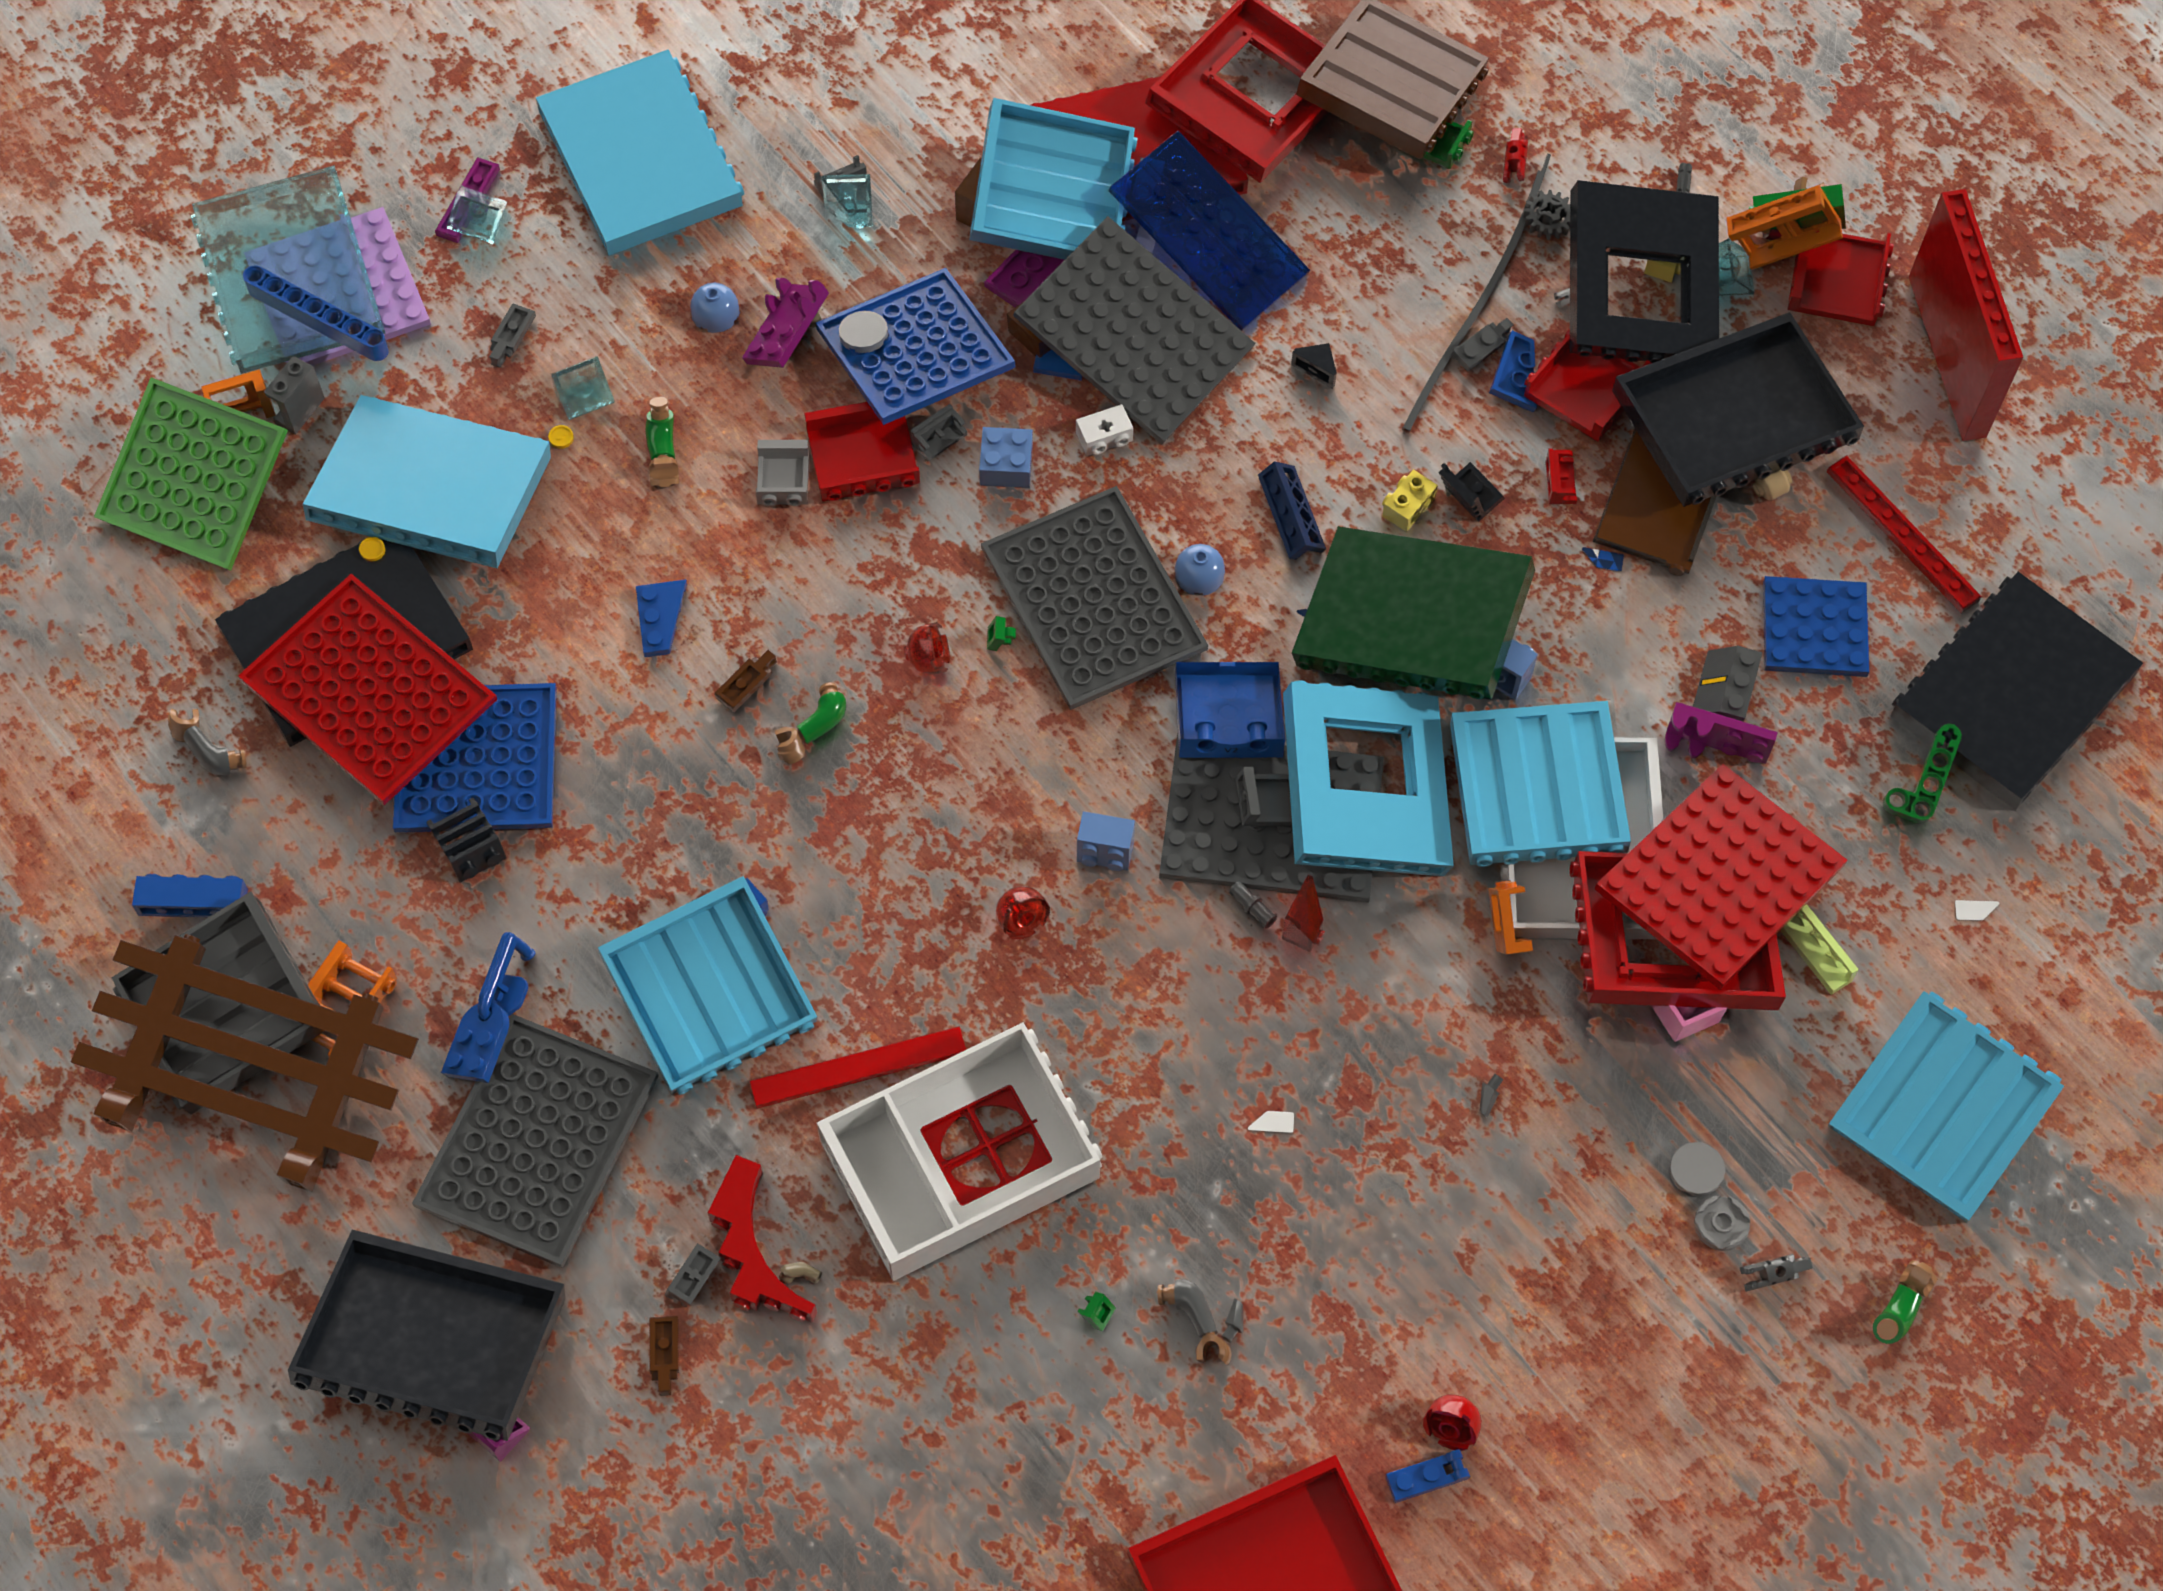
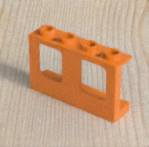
[1727,185,1843,270]

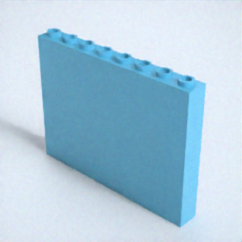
[536,49,745,256]
[303,395,551,569]

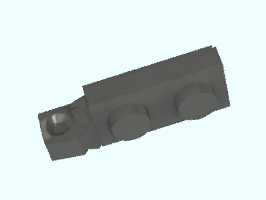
[489,303,536,368]
[1451,318,1514,372]

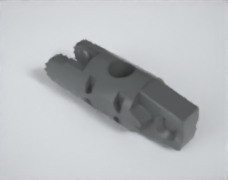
[1740,1254,1813,1292]

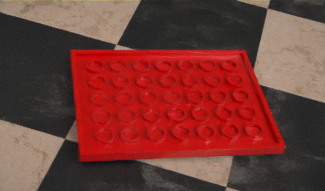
[238,574,497,806]
[1594,764,1848,990]

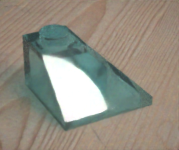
[822,174,873,228]

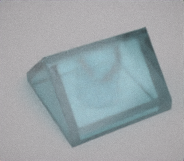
[447,186,508,244]
[1719,238,1755,296]
[551,356,615,420]

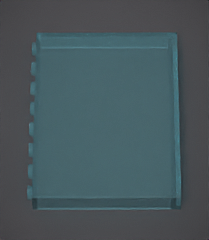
[190,165,386,374]

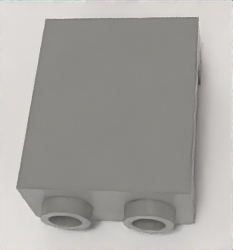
[756,440,809,506]

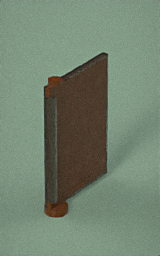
[1593,428,1717,576]

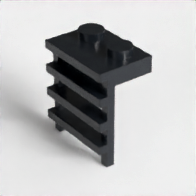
[1438,462,1505,522]
[426,798,507,883]

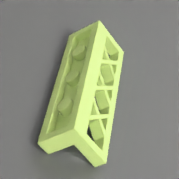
[1780,904,1859,995]

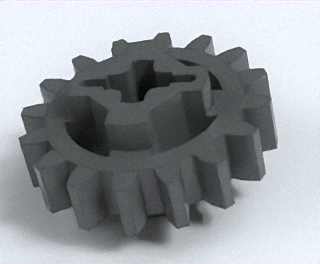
[1522,190,1570,240]

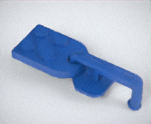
[441,932,536,1083]

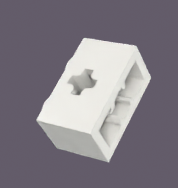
[1076,404,1133,456]

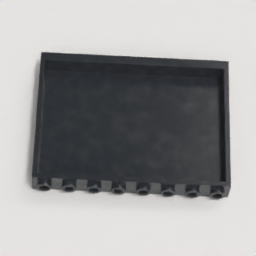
[1612,312,1864,507]
[215,539,473,747]
[1890,571,2143,811]
[288,1229,565,1441]

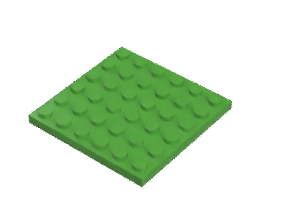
[94,377,288,571]

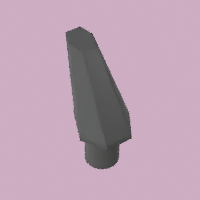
[1480,1074,1504,1118]
[1221,1298,1244,1343]

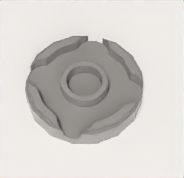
[839,311,888,353]
[1669,1142,1725,1197]
[1694,1196,1750,1251]

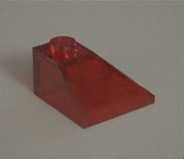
[1282,875,1325,952]

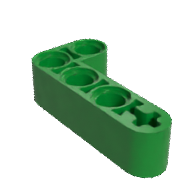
[1883,724,1962,823]

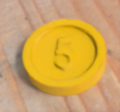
[548,425,574,449]
[359,537,385,562]

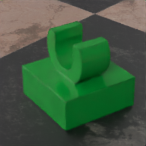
[987,616,1016,651]
[1078,1291,1116,1332]

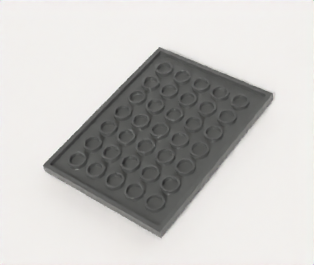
[1013,216,1256,444]
[981,486,1208,710]
[1159,733,1384,903]
[412,1014,659,1268]

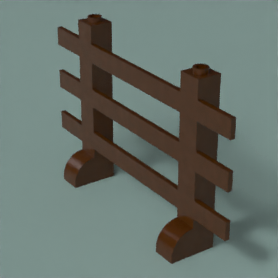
[71,934,419,1192]

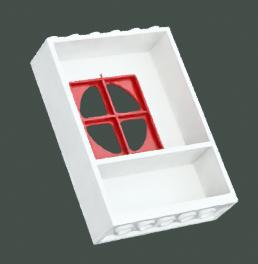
[817,1022,1102,1281]

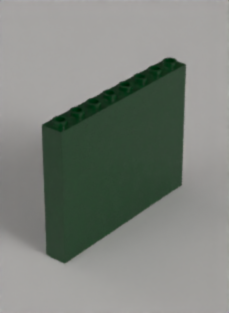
[1292,526,1535,700]

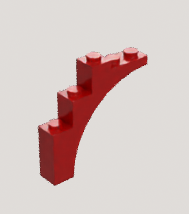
[708,1155,817,1322]

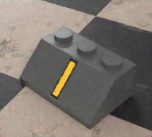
[1693,645,1763,722]

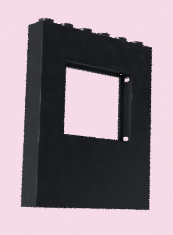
[1569,180,1719,363]

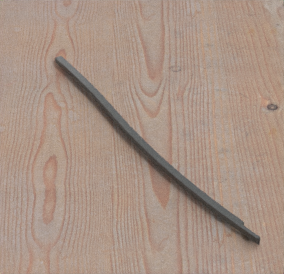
[1402,153,1551,433]

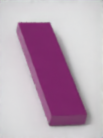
[435,157,500,243]

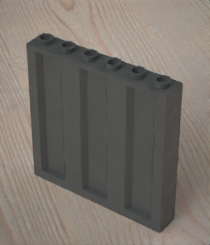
[111,891,324,1114]

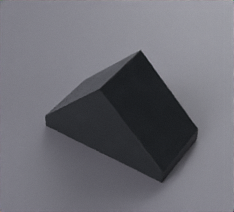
[1291,343,1337,389]

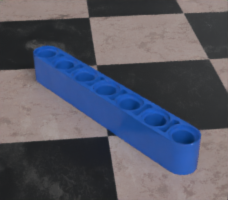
[243,265,389,361]

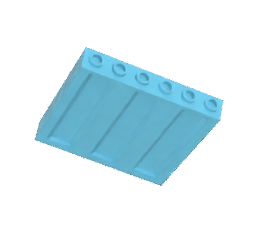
[969,98,1137,260]
[1450,701,1631,867]
[598,876,817,1095]
[1828,991,2064,1223]

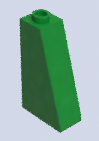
[1749,184,1846,229]

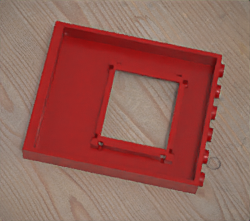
[1145,0,1328,183]
[1570,851,1786,1011]

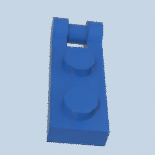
[1385,1449,1470,1503]

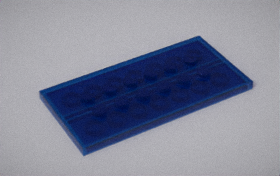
[1108,131,1310,331]

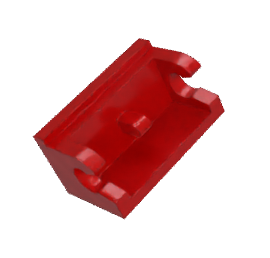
[1545,448,1577,504]

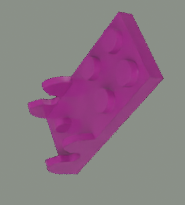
[742,277,829,368]
[1665,702,1778,764]

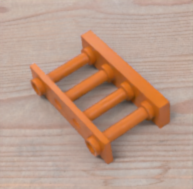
[308,940,397,1057]

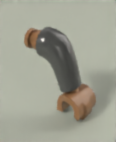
[168,709,246,776]
[1157,1279,1232,1365]

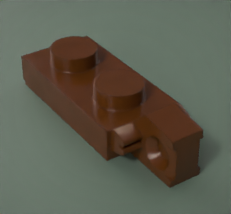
[714,650,777,713]
[649,1316,679,1396]

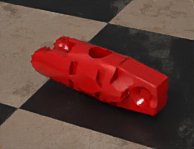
[1503,128,1528,183]

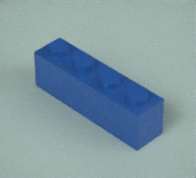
[132,874,248,918]

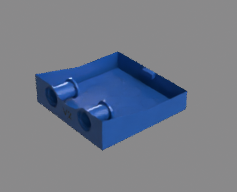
[1175,662,1285,758]

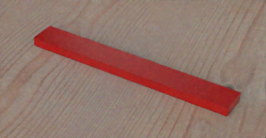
[1827,455,1982,614]
[750,1026,966,1109]

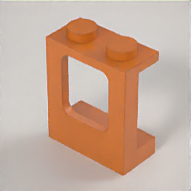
[201,369,276,418]
[1488,880,1533,954]

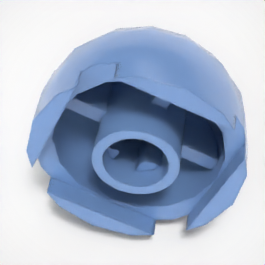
[690,282,740,333]
[1175,544,1225,595]

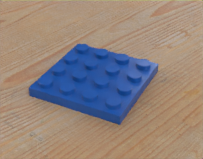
[1763,576,1869,677]

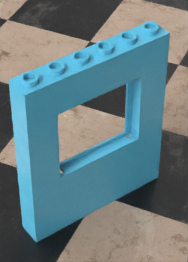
[1283,680,1454,877]

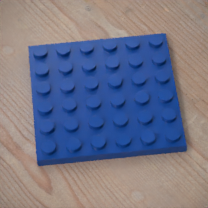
[816,268,1016,425]
[393,683,557,833]

